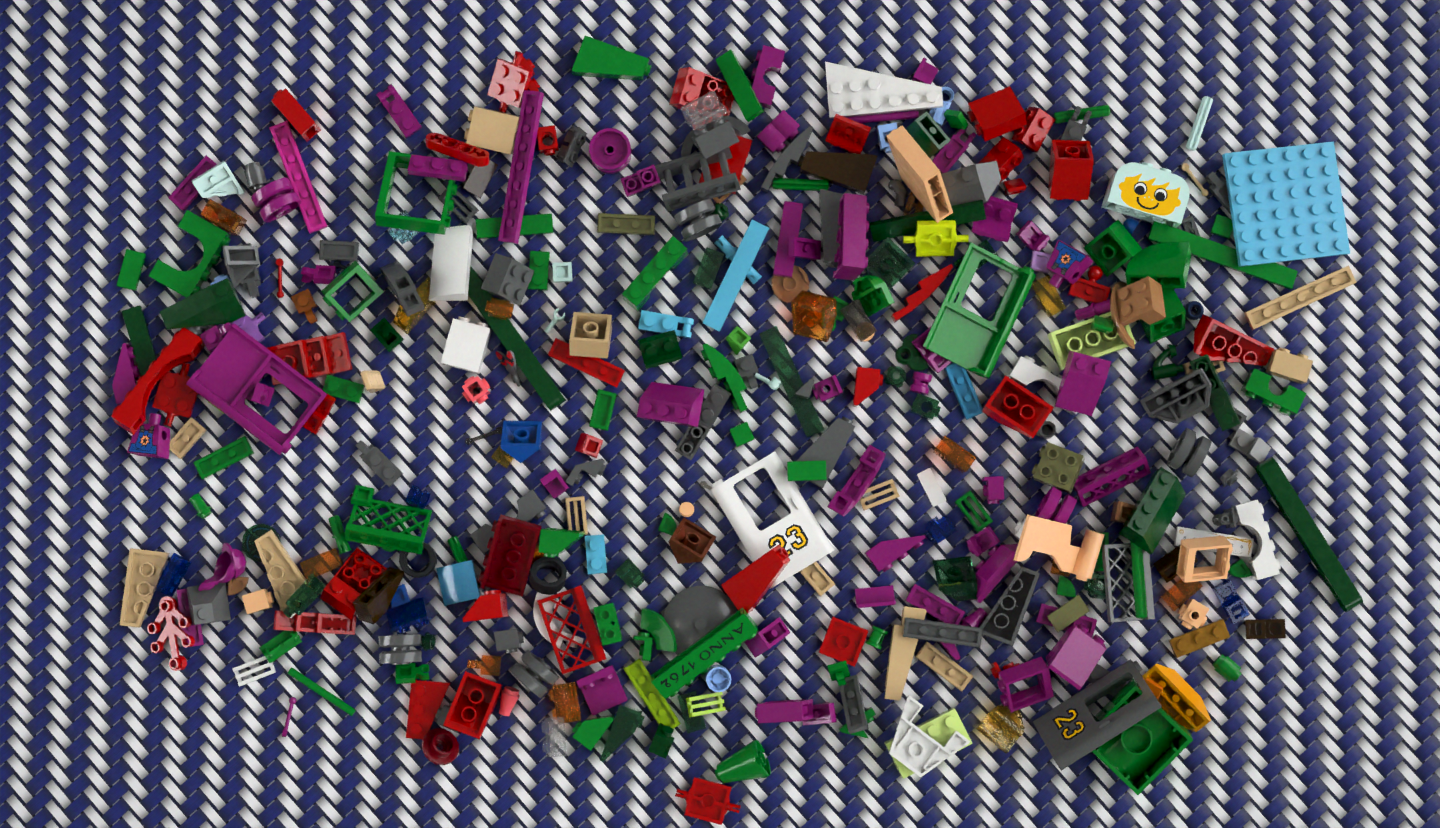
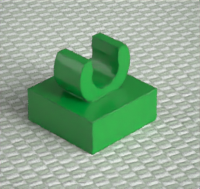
[827,661,850,686]

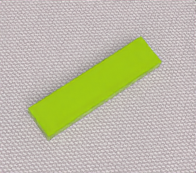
[624,658,681,729]

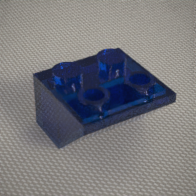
[386,597,432,635]

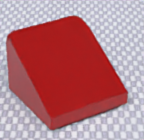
[1003,178,1026,196]
[575,433,603,458]

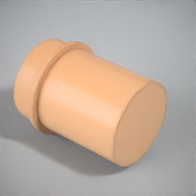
[679,502,694,517]

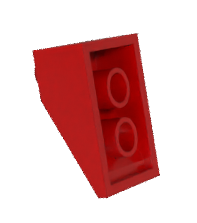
[982,376,1054,439]
[443,671,502,740]

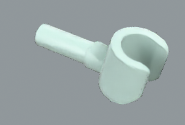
[544,308,565,333]
[755,373,782,390]

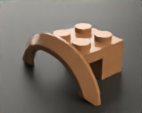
[1110,276,1166,349]

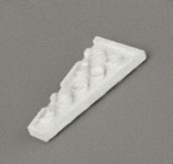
[825,62,944,119]

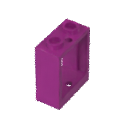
[997,657,1054,712]
[755,699,814,723]

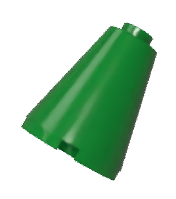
[715,740,771,783]

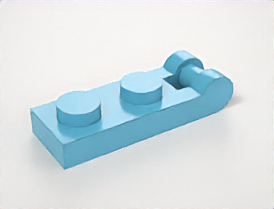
[638,310,694,338]

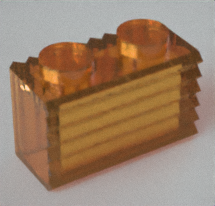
[201,199,247,236]
[933,436,976,473]
[549,681,582,724]

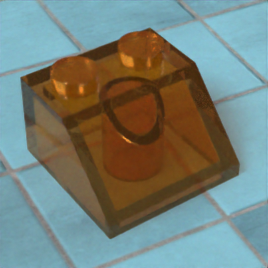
[791,290,837,342]

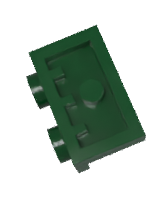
[638,330,682,368]

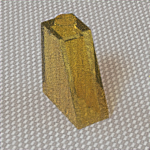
[393,277,436,335]

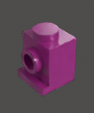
[812,375,843,403]
[982,476,1004,504]

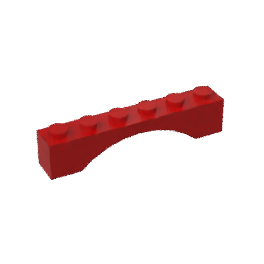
[111,328,205,435]

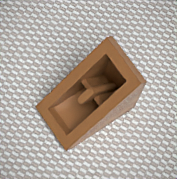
[1110,501,1135,523]

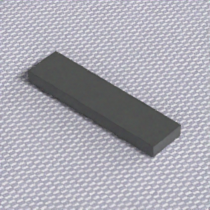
[903,617,983,648]

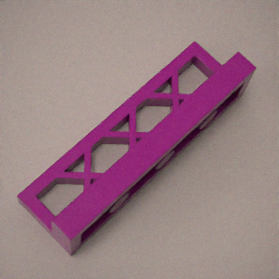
[1073,446,1151,507]

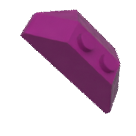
[974,544,1018,603]

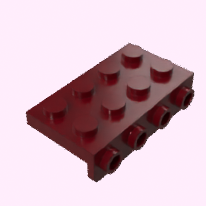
[478,514,542,597]

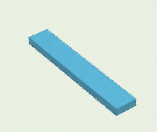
[703,220,769,331]

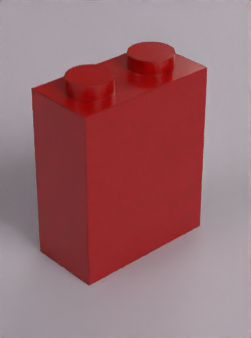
[967,86,1027,142]
[271,88,321,142]

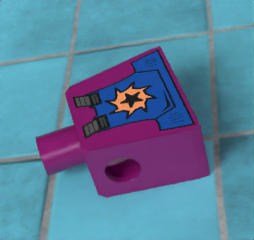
[1046,240,1093,289]
[127,413,170,459]

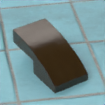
[1245,619,1286,639]

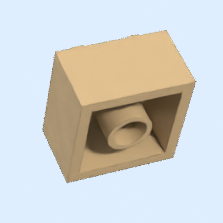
[569,312,612,358]

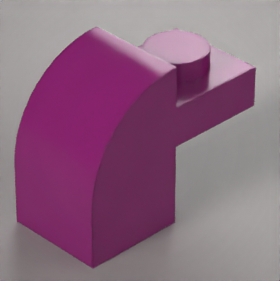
[246,382,275,407]

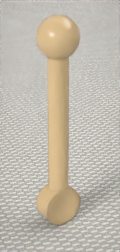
[1181,163,1209,196]

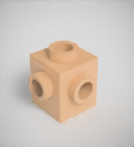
[1178,599,1209,630]

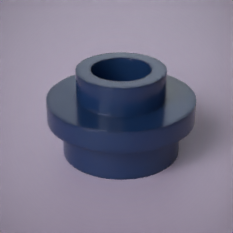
[1185,301,1204,320]

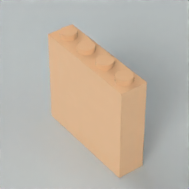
[886,125,953,223]

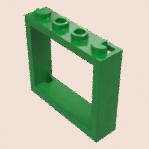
[375,151,457,235]

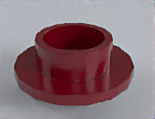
[422,728,459,765]

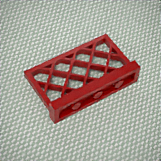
[537,585,607,674]

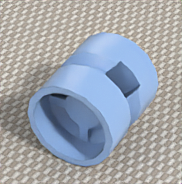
[705,665,731,692]

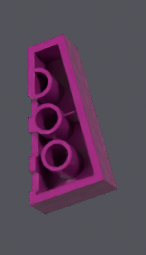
[833,193,869,281]

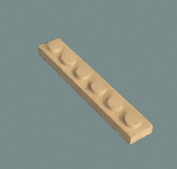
[1244,265,1357,330]

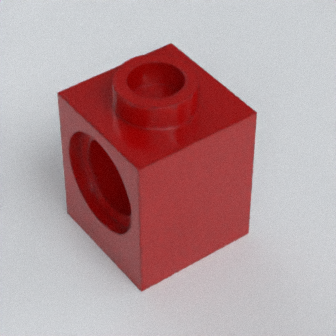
[537,125,559,156]

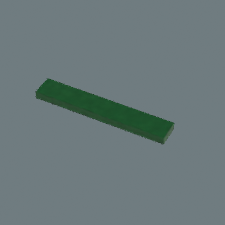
[869,200,986,242]

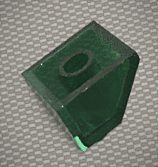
[933,556,977,601]

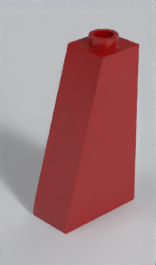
[721,544,790,613]

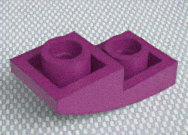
[620,165,661,197]

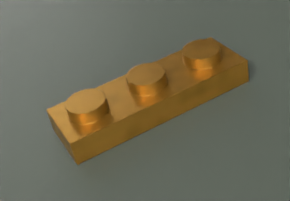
[1169,619,1230,658]

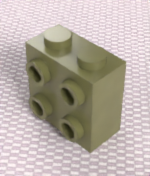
[1032,442,1085,494]

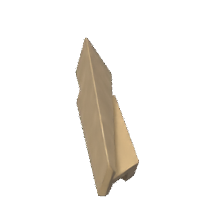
[884,606,927,701]

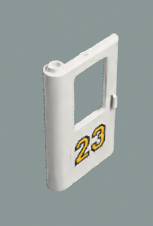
[711,452,834,589]

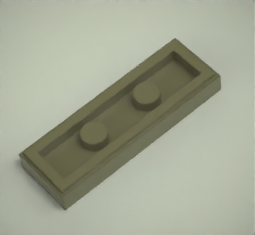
[597,213,655,236]

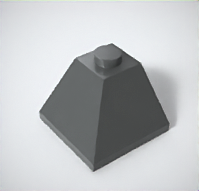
[186,583,231,626]

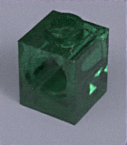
[910,393,941,420]
[615,558,645,588]

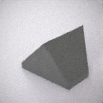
[222,246,260,289]

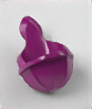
[198,543,246,591]

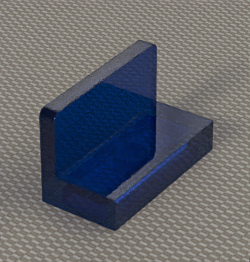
[156,553,191,597]

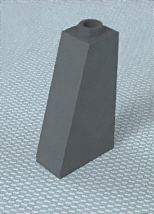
[819,189,844,268]
[797,417,855,488]

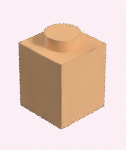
[242,589,274,614]

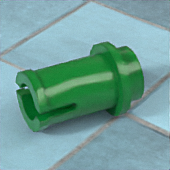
[189,493,212,519]

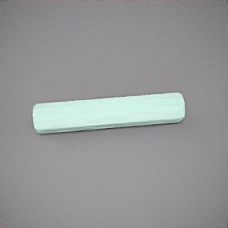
[1186,96,1213,151]

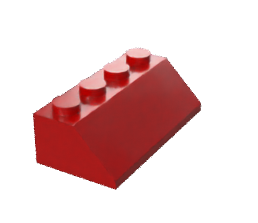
[463,590,509,622]

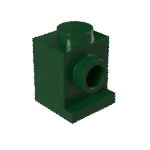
[648,723,675,759]

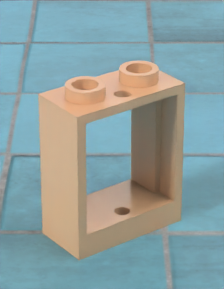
[1176,536,1233,583]

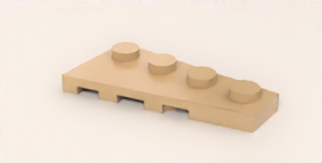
[254,529,315,611]
[119,548,170,628]

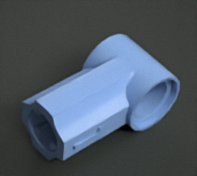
[929,87,954,127]

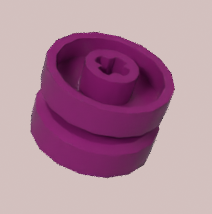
[589,128,631,174]
[251,178,301,222]
[1035,486,1077,524]

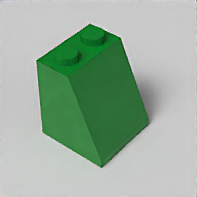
[1139,288,1186,344]

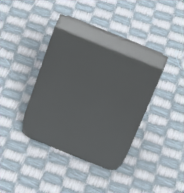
[795,378,814,399]

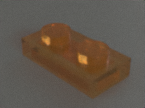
[1160,579,1203,611]

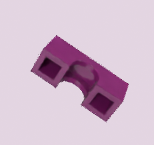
[751,45,785,109]

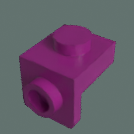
[1016,220,1050,251]
[966,526,1000,557]

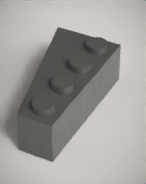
[980,567,1040,646]

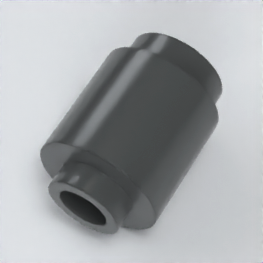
[244,162,268,192]

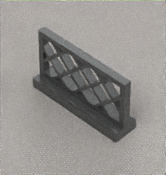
[1102,543,1155,623]

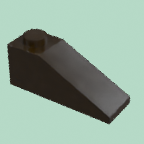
[353,567,404,624]

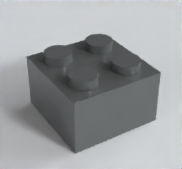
[481,253,534,306]

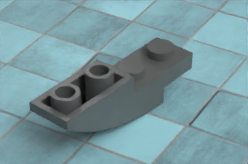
[380,261,425,316]
[675,384,731,460]

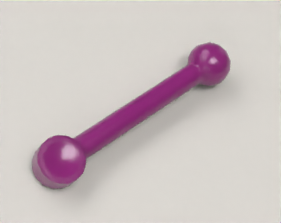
[282,697,296,737]

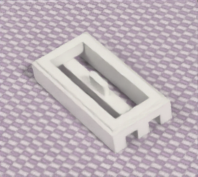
[232,656,276,687]

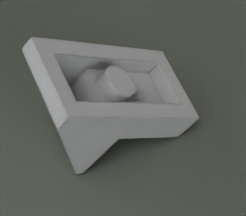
[1228,428,1271,464]

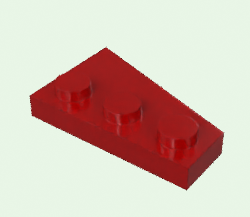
[406,680,451,739]

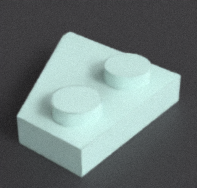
[191,161,245,198]

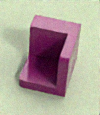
[912,58,938,85]
[540,469,570,499]

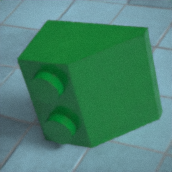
[1083,220,1142,277]
[539,527,585,557]
[572,715,615,751]

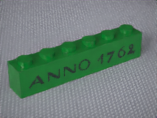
[651,607,758,699]

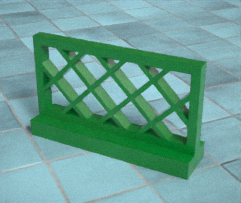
[345,499,432,555]

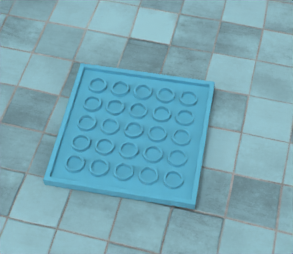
[1222,141,1350,267]

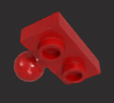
[1068,266,1111,304]

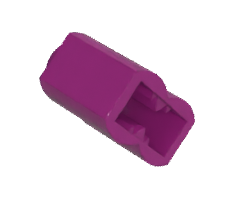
[757,110,800,154]

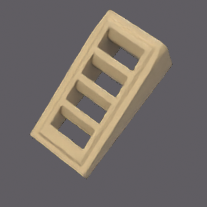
[360,371,385,393]

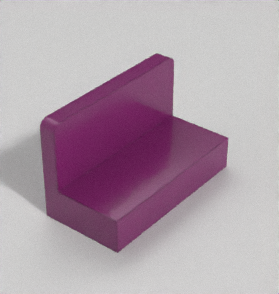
[855,585,896,608]

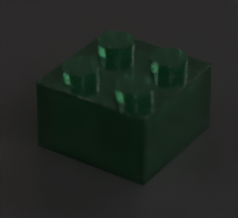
[863,237,915,291]

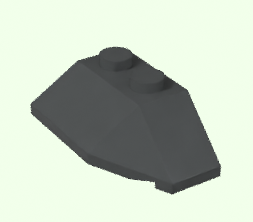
[941,161,1002,206]
[1140,368,1212,424]

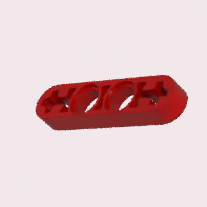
[426,133,489,167]

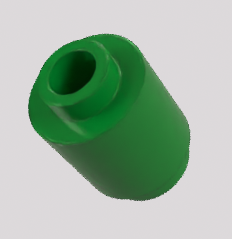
[1212,654,1242,682]

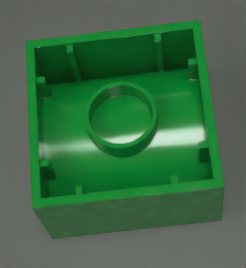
[1092,678,1193,795]

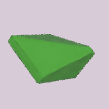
[726,326,751,355]

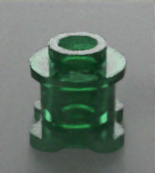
[885,366,906,388]

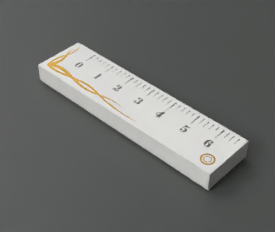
[1174,527,1254,558]

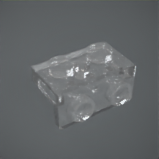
[681,91,728,130]
[542,716,566,757]

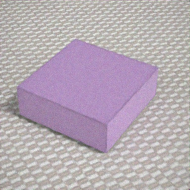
[1030,251,1052,273]

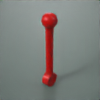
[276,258,284,298]

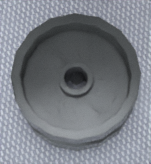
[674,199,723,242]
[1167,428,1212,477]
[378,634,422,665]
[510,650,559,698]

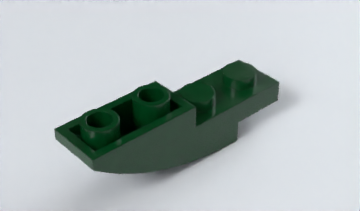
[1190,354,1241,431]

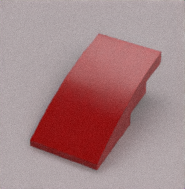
[267,332,353,385]

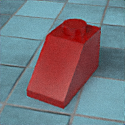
[853,367,883,407]

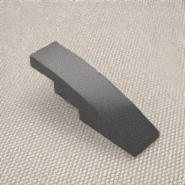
[761,126,813,193]

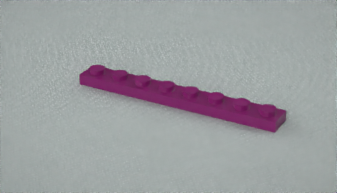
[498,90,544,244]

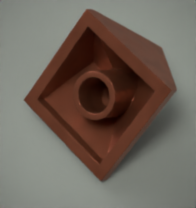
[668,517,716,564]

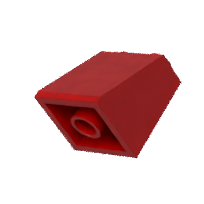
[1048,140,1094,201]

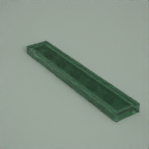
[759,326,824,438]

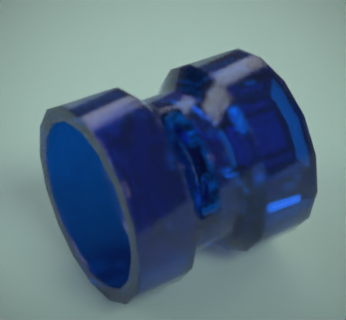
[405,485,431,509]

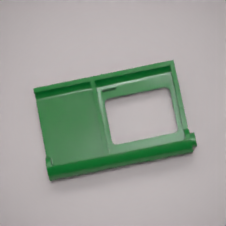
[923,242,1036,379]

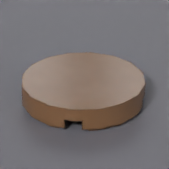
[771,265,809,303]

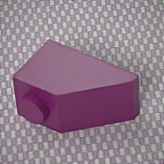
[744,617,790,658]

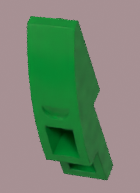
[701,344,748,413]

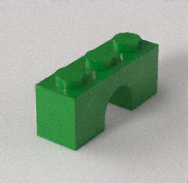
[1241,368,1306,416]

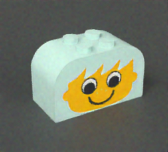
[1101,162,1190,228]

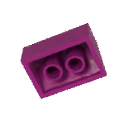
[637,382,705,427]

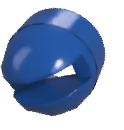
[1123,218,1139,235]

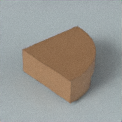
[227,577,249,595]

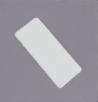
[917,468,946,507]

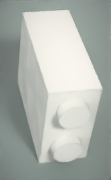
[441,316,492,374]

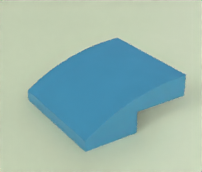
[436,560,481,606]

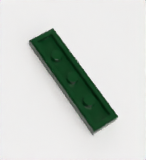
[122,305,157,376]

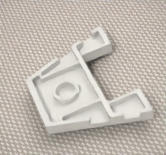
[889,695,971,777]

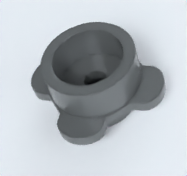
[1220,469,1238,487]

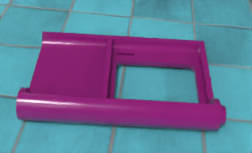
[186,324,327,455]

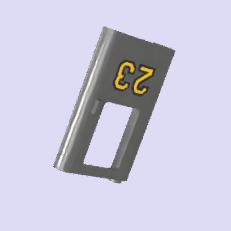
[1033,659,1162,770]

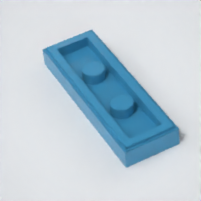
[944,363,983,420]

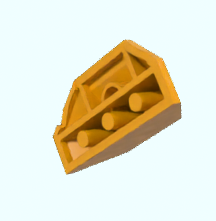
[1142,664,1211,732]

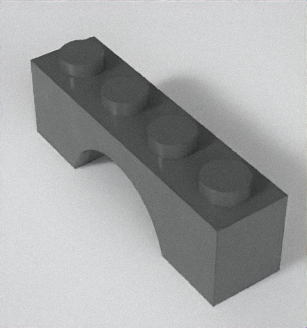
[470,489,547,554]

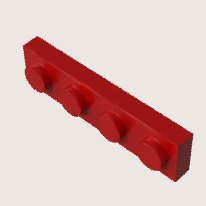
[548,338,625,388]

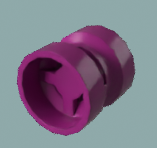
[909,372,932,395]

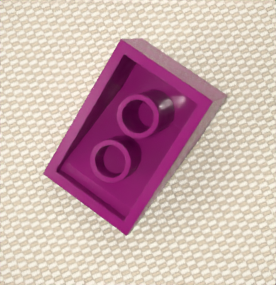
[1055,351,1111,416]

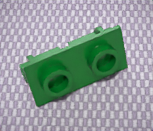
[259,630,302,663]

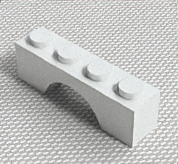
[1008,356,1078,416]
[1231,500,1281,580]

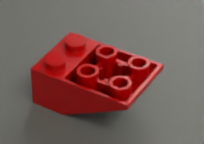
[669,67,734,118]
[320,548,387,620]

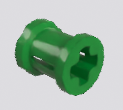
[866,625,889,650]

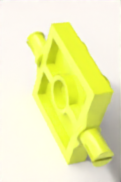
[903,220,969,257]

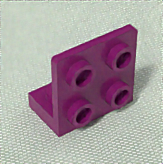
[971,196,1018,242]
[576,665,627,715]

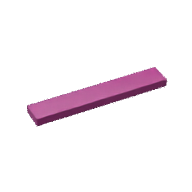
[269,121,328,234]

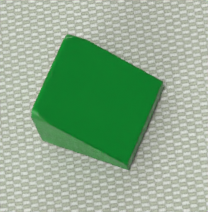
[1091,315,1113,334]

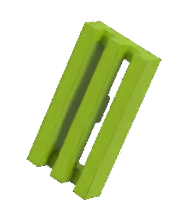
[686,692,726,717]

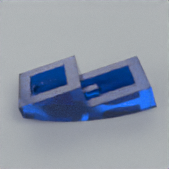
[1212,579,1250,624]

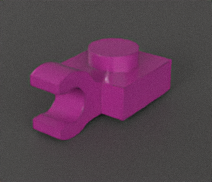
[301,265,336,284]
[200,322,233,352]

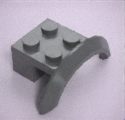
[681,116,751,159]

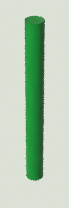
[288,668,356,716]

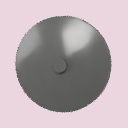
[663,586,737,655]

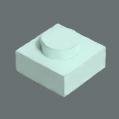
[552,262,573,283]

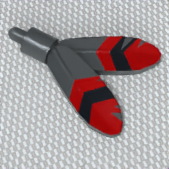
[496,350,521,387]

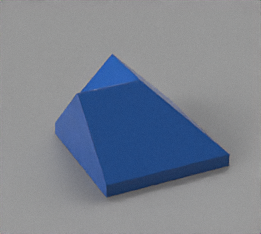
[501,421,542,463]

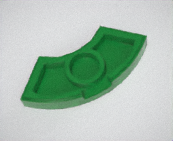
[640,608,677,652]

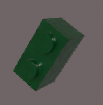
[906,111,951,158]

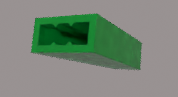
[572,36,651,80]

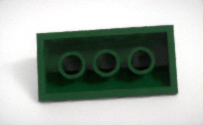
[1119,467,1186,555]

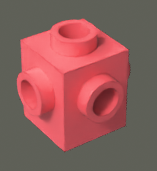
[462,376,490,404]

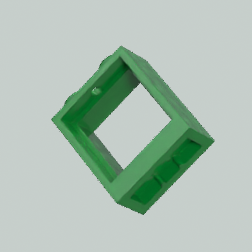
[321,261,384,322]
[593,603,623,646]

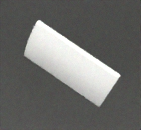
[429,225,473,301]

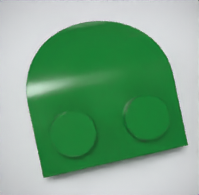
[852,275,895,317]

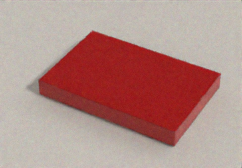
[699,135,753,195]

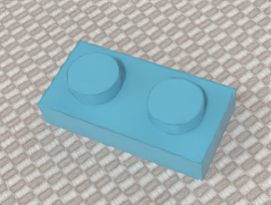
[585,534,607,575]

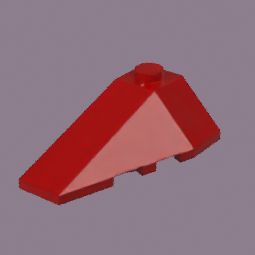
[1194,314,1274,366]

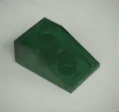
[600,703,645,762]

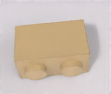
[1266,348,1313,384]

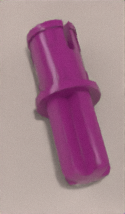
[1075,299,1111,321]

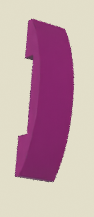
[827,445,886,517]

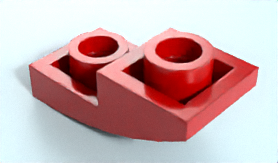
[520,55,540,92]

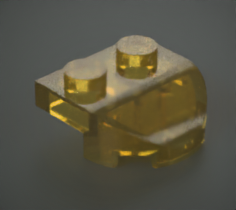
[976,705,1025,753]

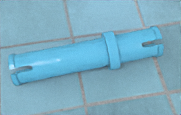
[714,235,762,285]

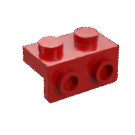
[1012,107,1055,152]
[825,114,871,154]
[978,137,1024,184]

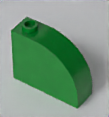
[1125,242,1191,288]

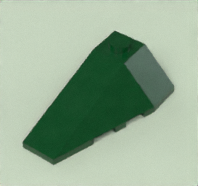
[160,278,246,330]

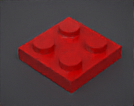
[818,617,868,667]

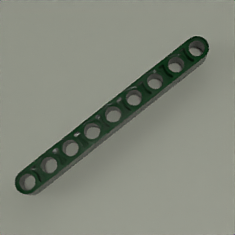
[468,265,566,411]
[1255,457,1363,613]

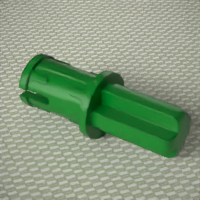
[328,515,351,554]

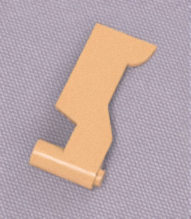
[1014,514,1105,582]

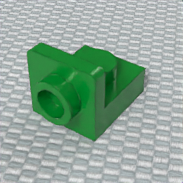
[633,632,653,661]

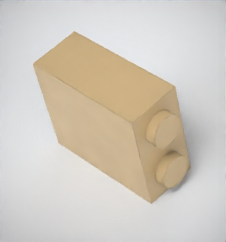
[464,106,519,155]

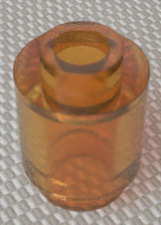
[485,297,514,320]

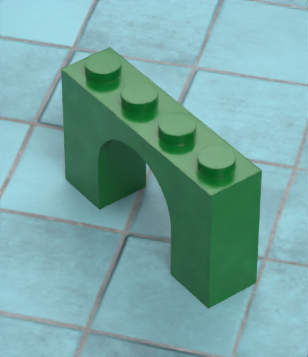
[149,210,231,298]
[622,236,688,312]

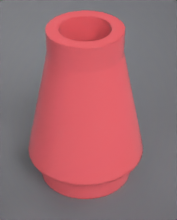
[499,686,520,716]

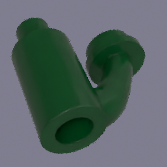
[1151,344,1184,380]

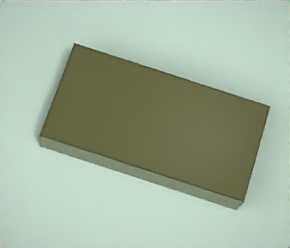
[1046,595,1090,632]

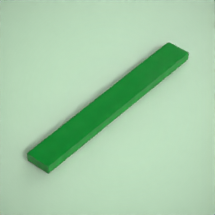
[1148,221,1298,290]

